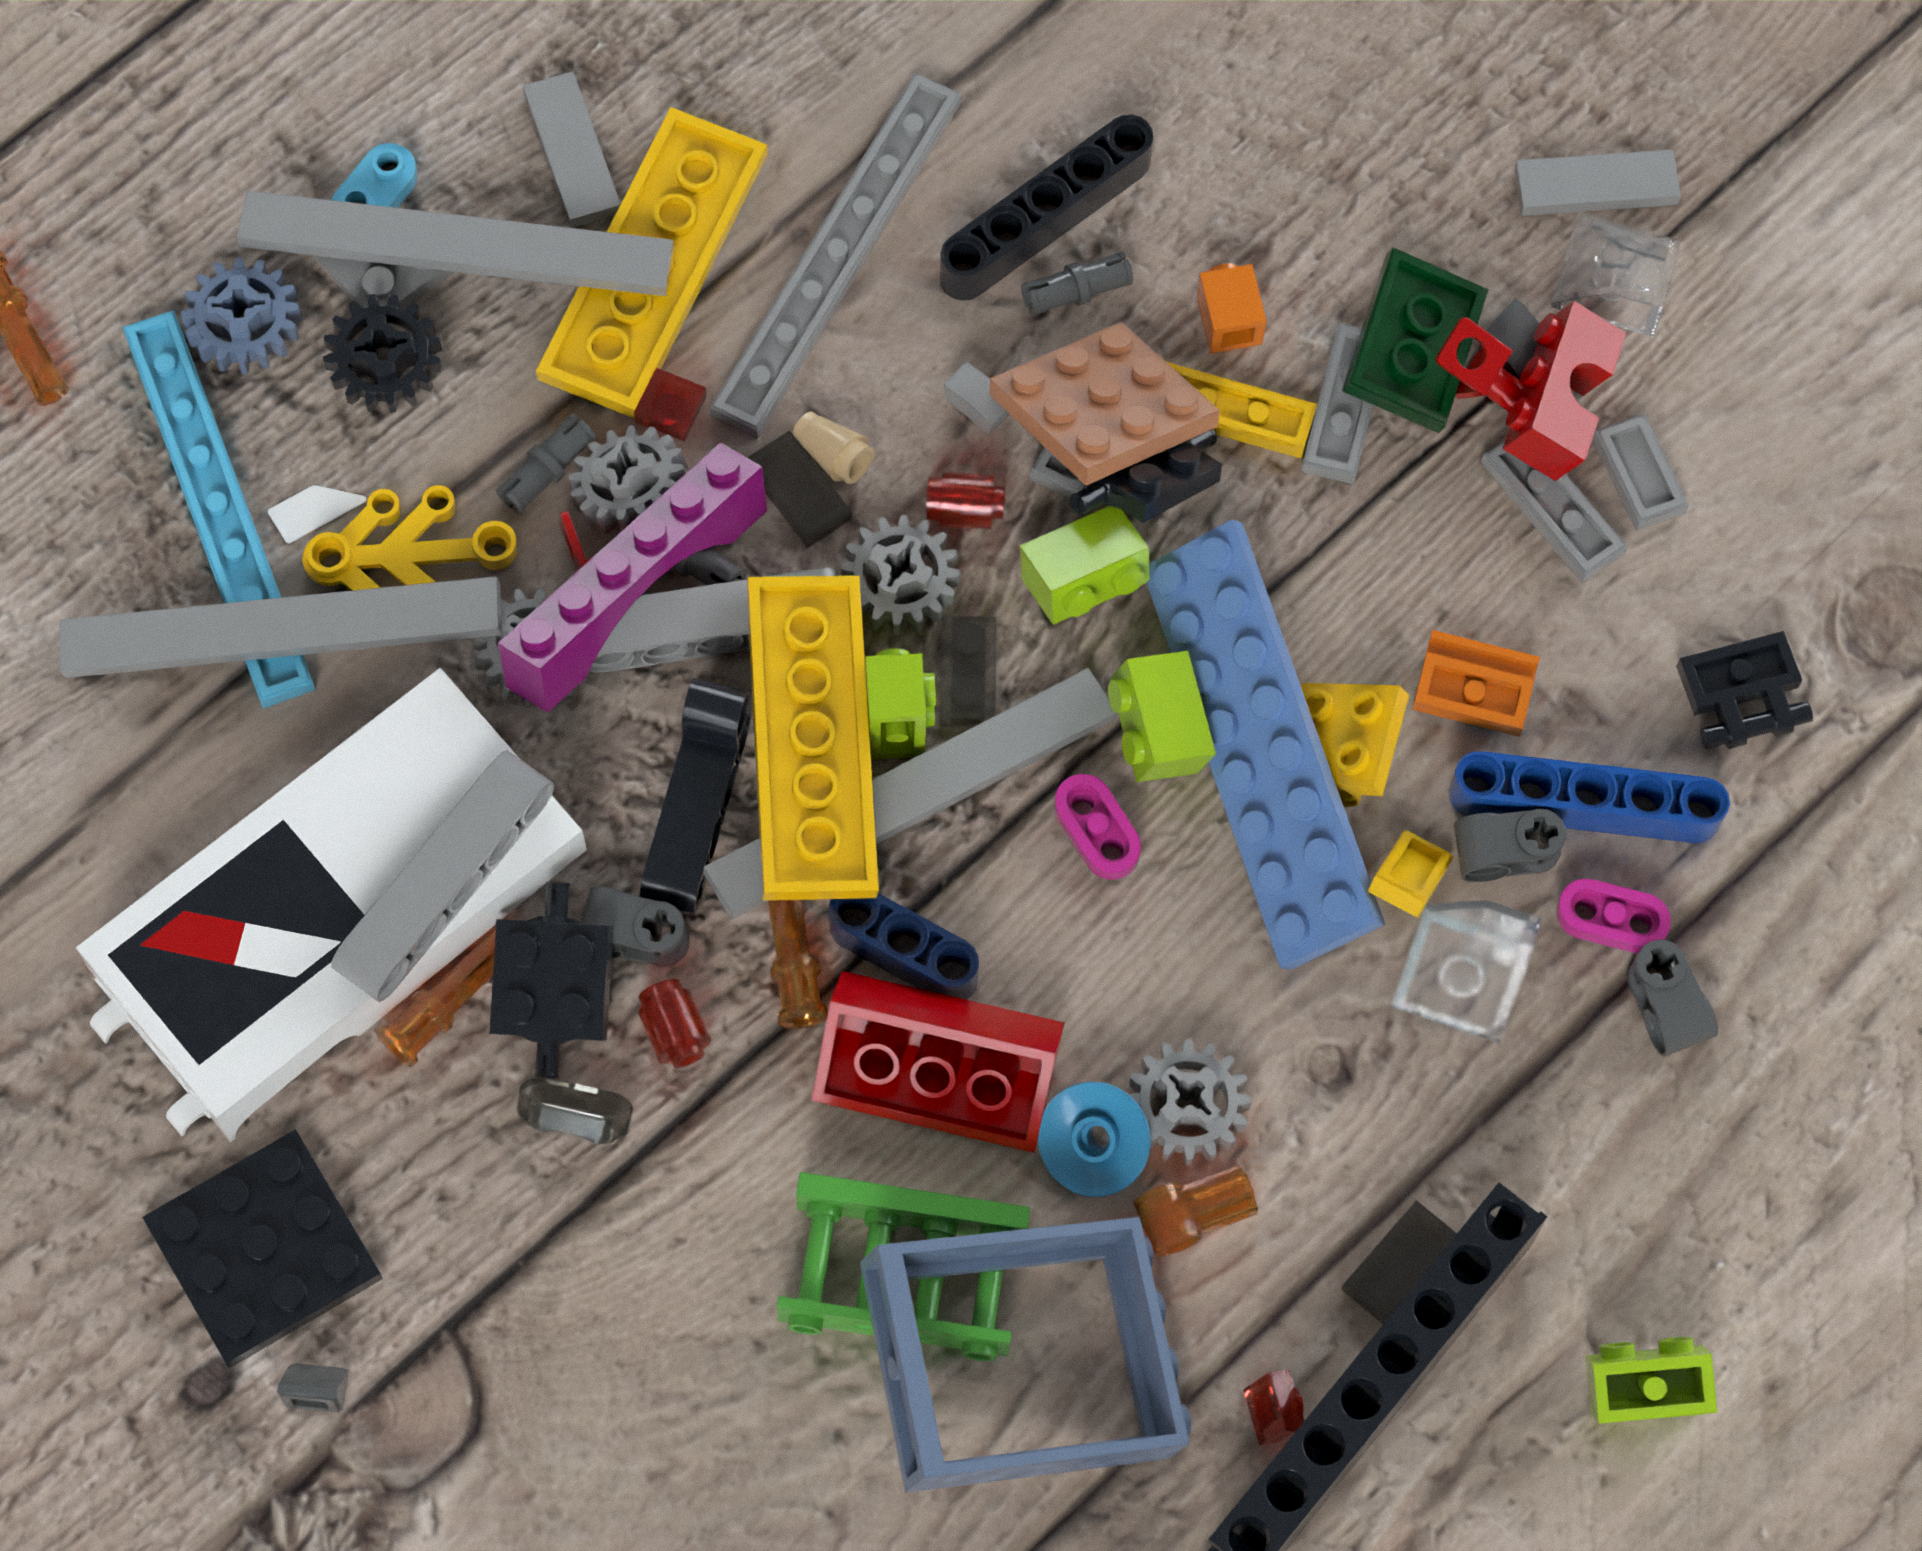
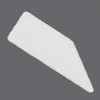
[268,485,366,544]

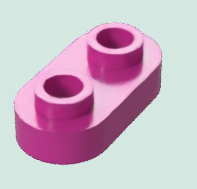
[1054,774,1141,880]
[1556,879,1671,954]

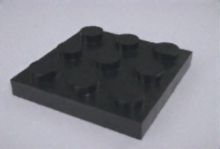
[142,1129,383,1368]

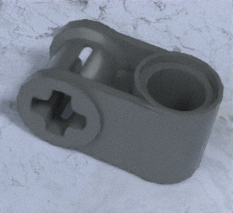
[1454,809,1566,882]
[581,887,689,967]
[1627,939,1718,1057]

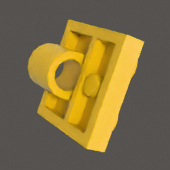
[1301,683,1409,807]

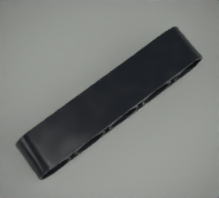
[940,114,1154,301]

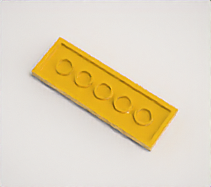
[536,107,768,419]
[746,575,879,901]

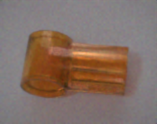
[1133,1165,1258,1257]

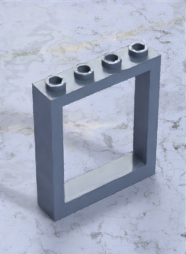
[860,1217,1191,1493]

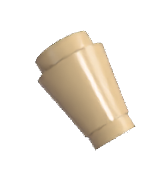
[793,411,874,484]

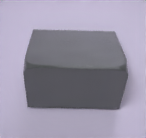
[1478,298,1539,380]
[277,1363,348,1413]

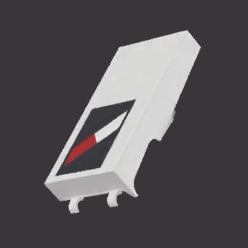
[76,668,587,1143]

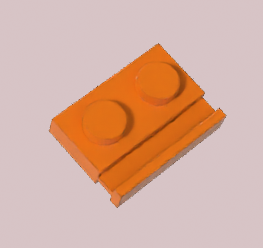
[1412,630,1540,737]

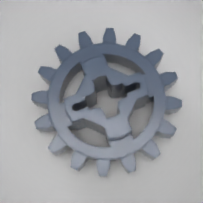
[181,257,302,374]

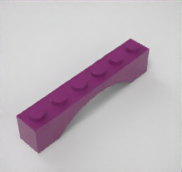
[498,442,767,713]

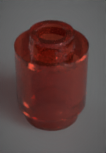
[926,472,1005,529]
[638,979,711,1068]

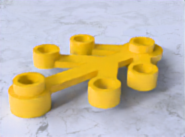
[302,485,518,591]

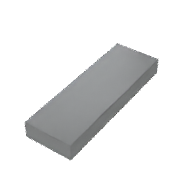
[523,71,621,228]
[1514,149,1681,216]
[1301,322,1374,484]
[1481,440,1628,584]

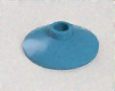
[1038,1081,1151,1197]

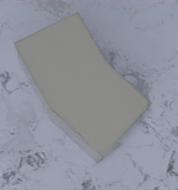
[943,362,1010,436]

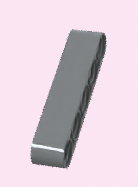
[589,568,839,673]
[331,750,555,1002]

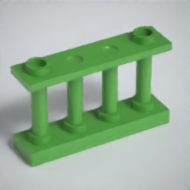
[777,1172,1031,1362]

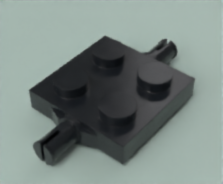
[1066,429,1222,523]
[489,882,613,1078]

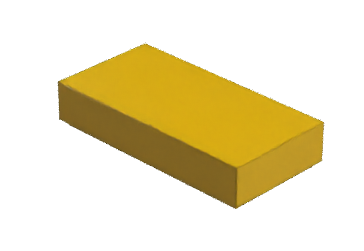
[1368,830,1454,918]

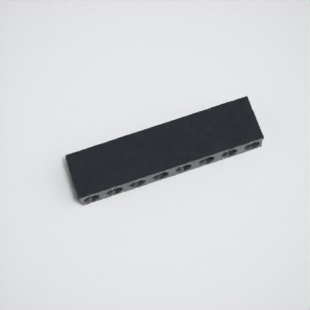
[1208,1182,1548,1551]

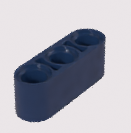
[829,893,979,1000]

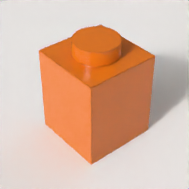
[1196,263,1267,354]

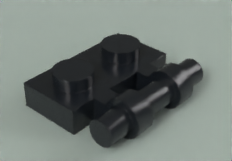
[1676,631,1813,749]

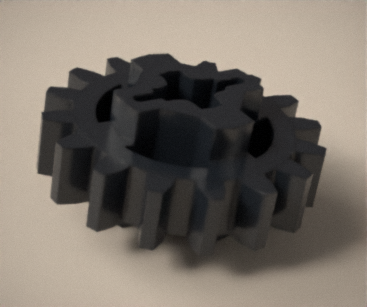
[323,294,442,413]

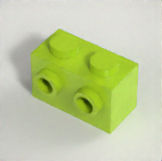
[1020,506,1150,625]
[866,648,936,760]
[1108,651,1216,782]
[1585,1337,1718,1424]

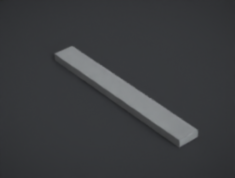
[710,72,961,439]
[237,190,674,296]
[60,576,502,678]
[703,668,1117,920]

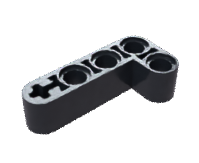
[639,678,751,914]

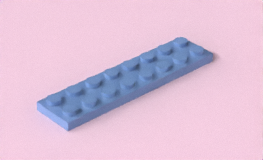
[1146,519,1386,970]

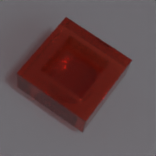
[634,368,707,442]
[1243,1369,1305,1446]

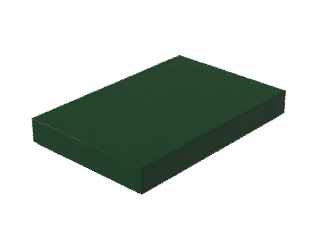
[1342,247,1489,433]

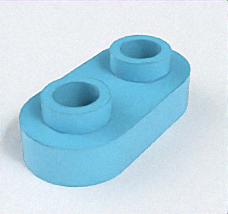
[331,143,418,208]

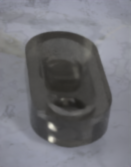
[517,1077,633,1144]

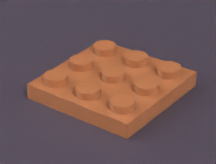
[989,322,1220,485]

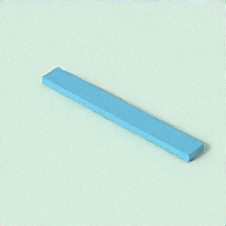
[122,310,315,709]

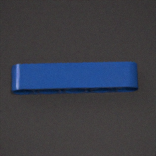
[1448,751,1730,843]

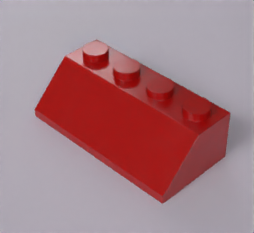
[811,971,1065,1153]

